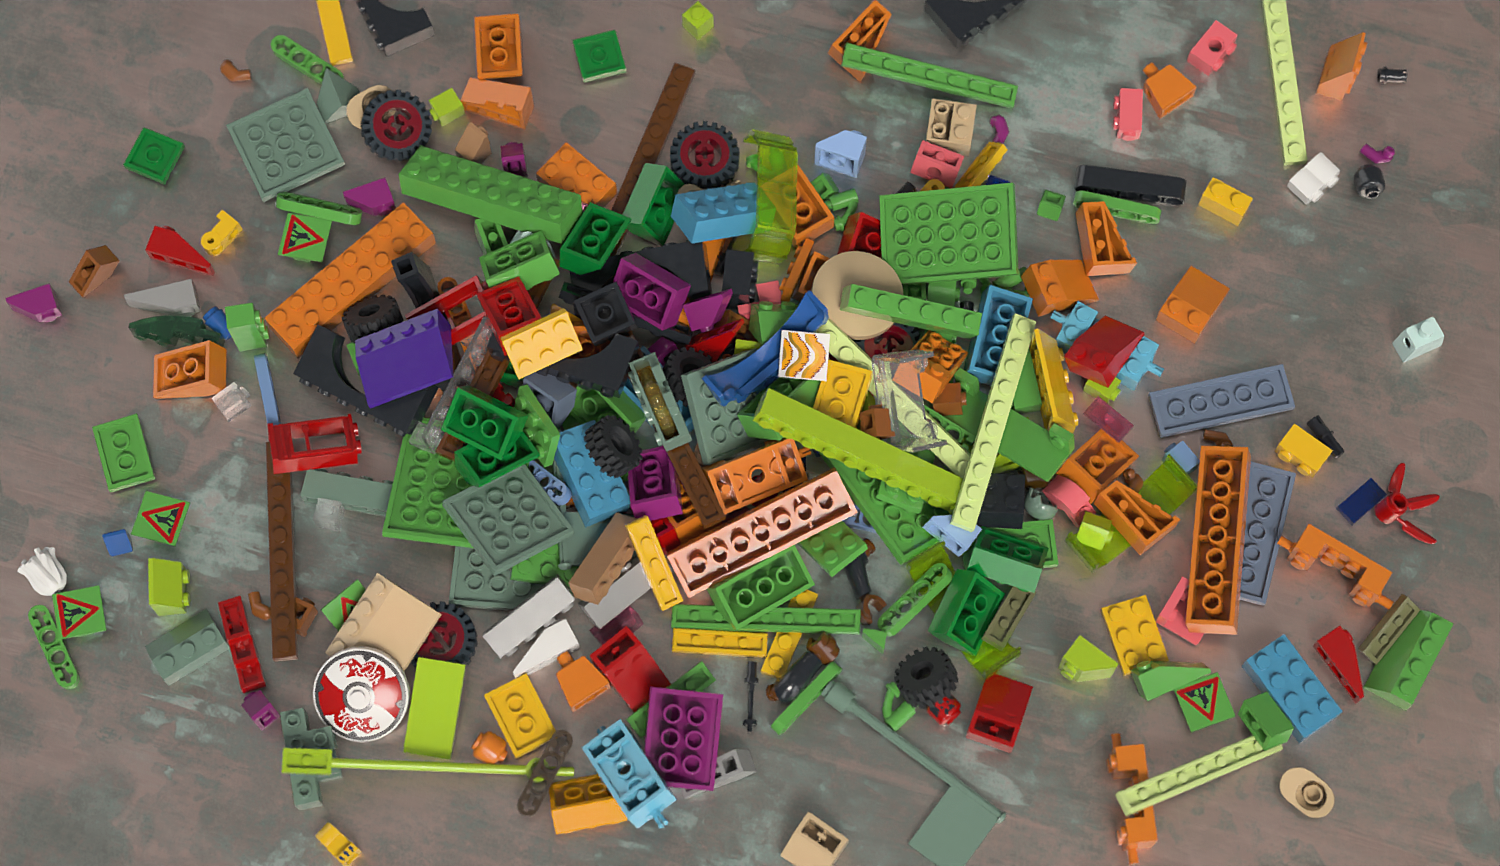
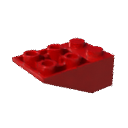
[590,626,671,713]
[966,671,1033,753]

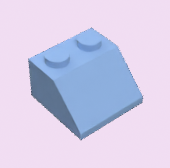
[815,130,867,178]

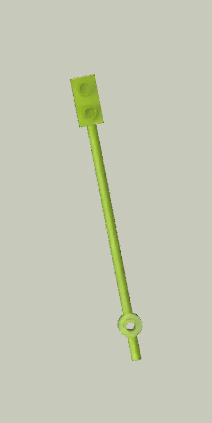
[282,748,574,783]

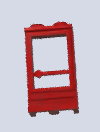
[405,275,490,345]
[267,414,362,474]

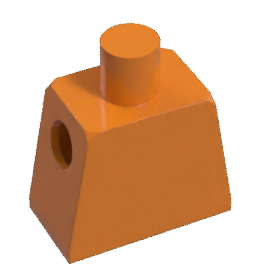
[1143,62,1196,119]
[556,651,610,712]

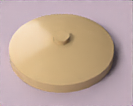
[811,251,903,340]

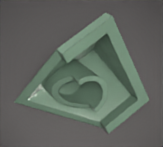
[316,68,360,124]

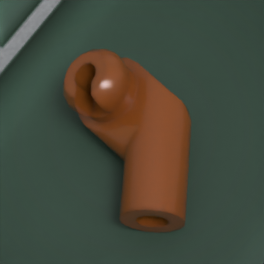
[220,60,251,82]
[1123,468,1144,493]

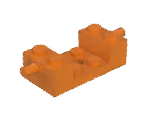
[701,438,812,514]
[1277,524,1394,610]
[1106,733,1158,864]

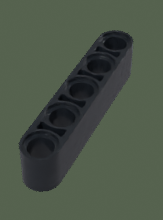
[1074,165,1186,206]

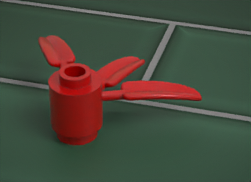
[1375,463,1440,544]

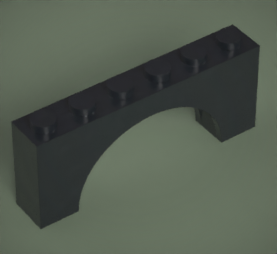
[356,0,435,57]
[924,0,1026,49]
[570,239,712,319]
[391,252,470,397]
[293,325,438,437]
[487,333,639,398]

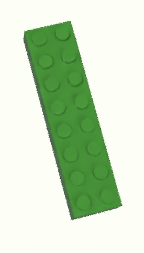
[399,146,583,244]

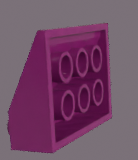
[643,687,723,791]

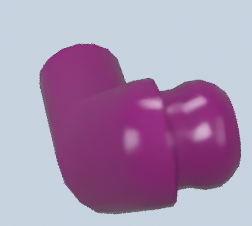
[990,115,1009,144]

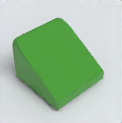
[811,173,840,201]
[1037,190,1066,221]
[862,628,887,654]

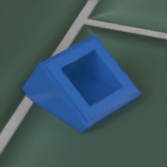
[102,529,133,556]

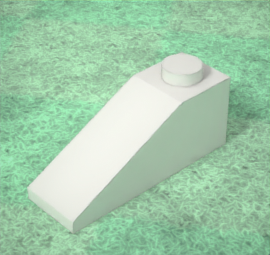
[513,619,580,679]

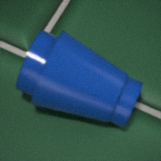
[203,306,232,340]

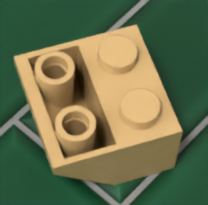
[926,99,977,156]
[780,812,848,866]

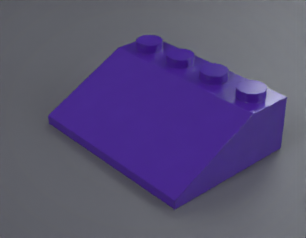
[355,309,453,408]

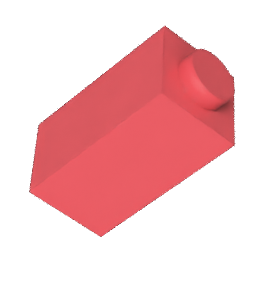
[1113,88,1143,141]

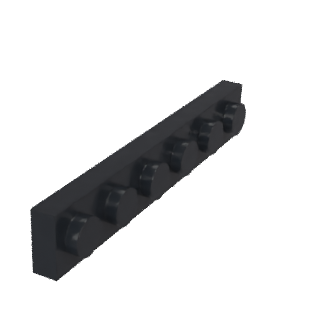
[558,281,693,345]

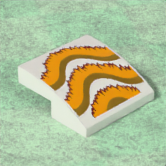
[778,330,830,381]

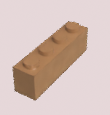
[568,512,636,605]

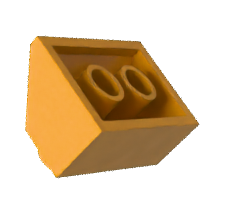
[549,774,627,834]

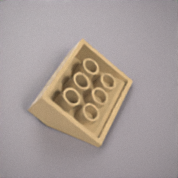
[325,573,442,671]

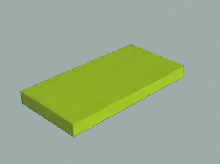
[403,657,466,760]

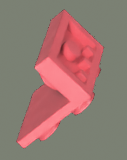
[1156,576,1204,646]

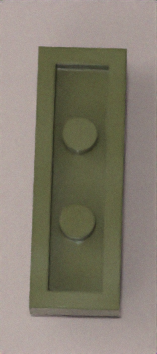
[982,586,1037,651]
[1358,594,1420,665]

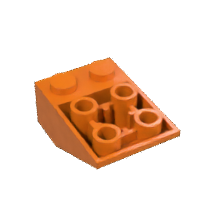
[1316,32,1368,101]
[893,330,969,403]

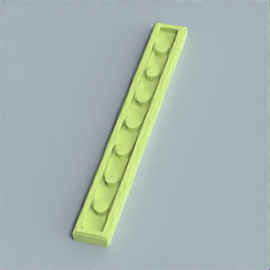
[1115,735,1284,816]

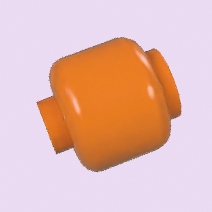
[471,731,508,764]

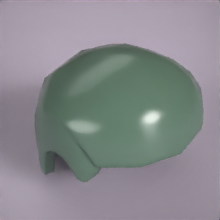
[1024,487,1058,520]

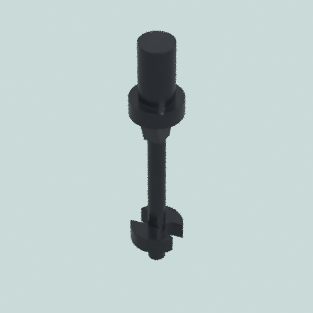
[714,236,737,276]
[743,661,759,733]

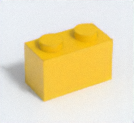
[1199,177,1253,226]
[1275,423,1333,478]

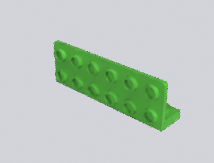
[944,368,1075,482]

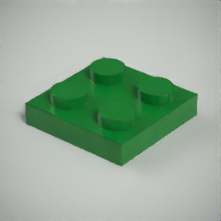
[572,30,626,83]
[123,127,185,185]

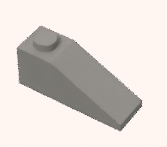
[124,279,201,317]
[680,749,757,799]

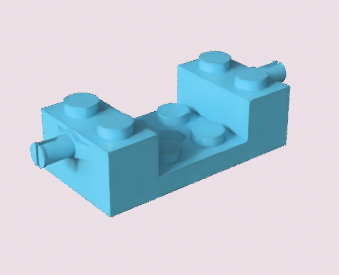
[1050,301,1164,391]
[581,719,677,828]

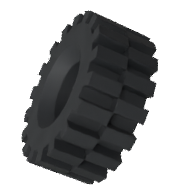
[342,295,404,344]
[662,347,716,406]
[584,415,642,478]
[894,647,959,709]

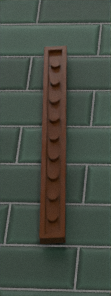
[610,63,695,256]
[436,258,560,462]
[610,331,726,529]
[266,442,298,662]

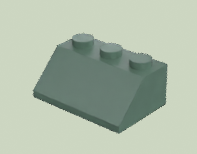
[145,609,230,686]

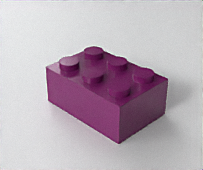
[613,253,691,331]
[628,446,683,521]

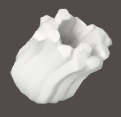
[18,547,67,596]

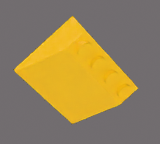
[1029,329,1078,434]

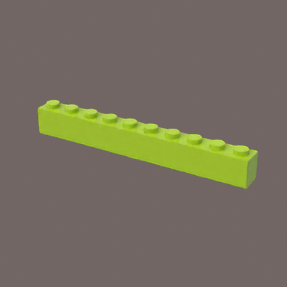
[752,388,963,515]

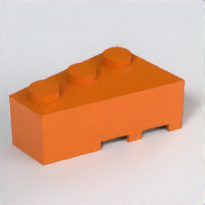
[828,0,891,83]
[460,78,534,129]
[1075,201,1137,276]
[1094,480,1181,556]

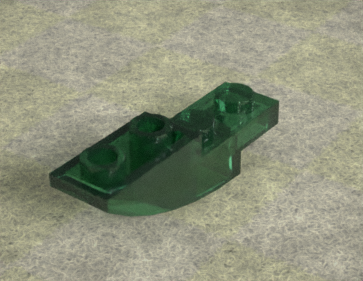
[128,316,225,347]

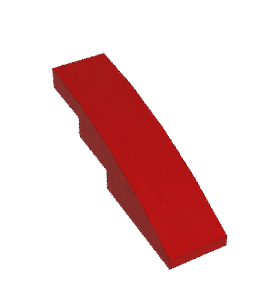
[218,595,266,694]

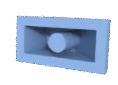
[922,515,982,557]

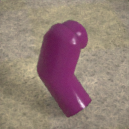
[1360,143,1395,164]

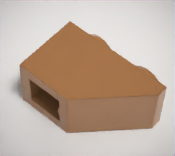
[455,122,492,164]

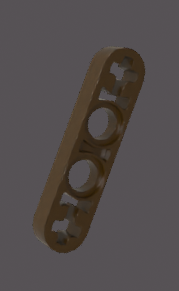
[517,730,573,817]

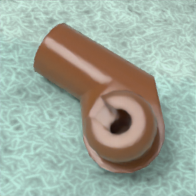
[1203,429,1233,447]
[248,591,271,621]

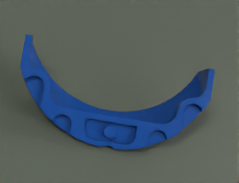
[702,290,829,406]

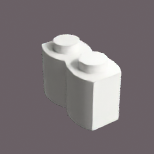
[1287,152,1340,205]

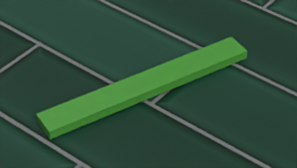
[841,43,1018,109]
[671,604,861,634]

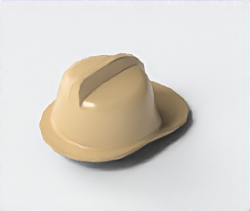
[347,85,395,129]
[1280,767,1335,818]

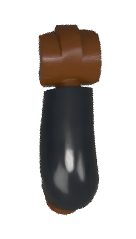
[844,538,887,625]
[766,632,840,703]

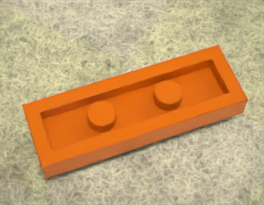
[779,238,814,302]

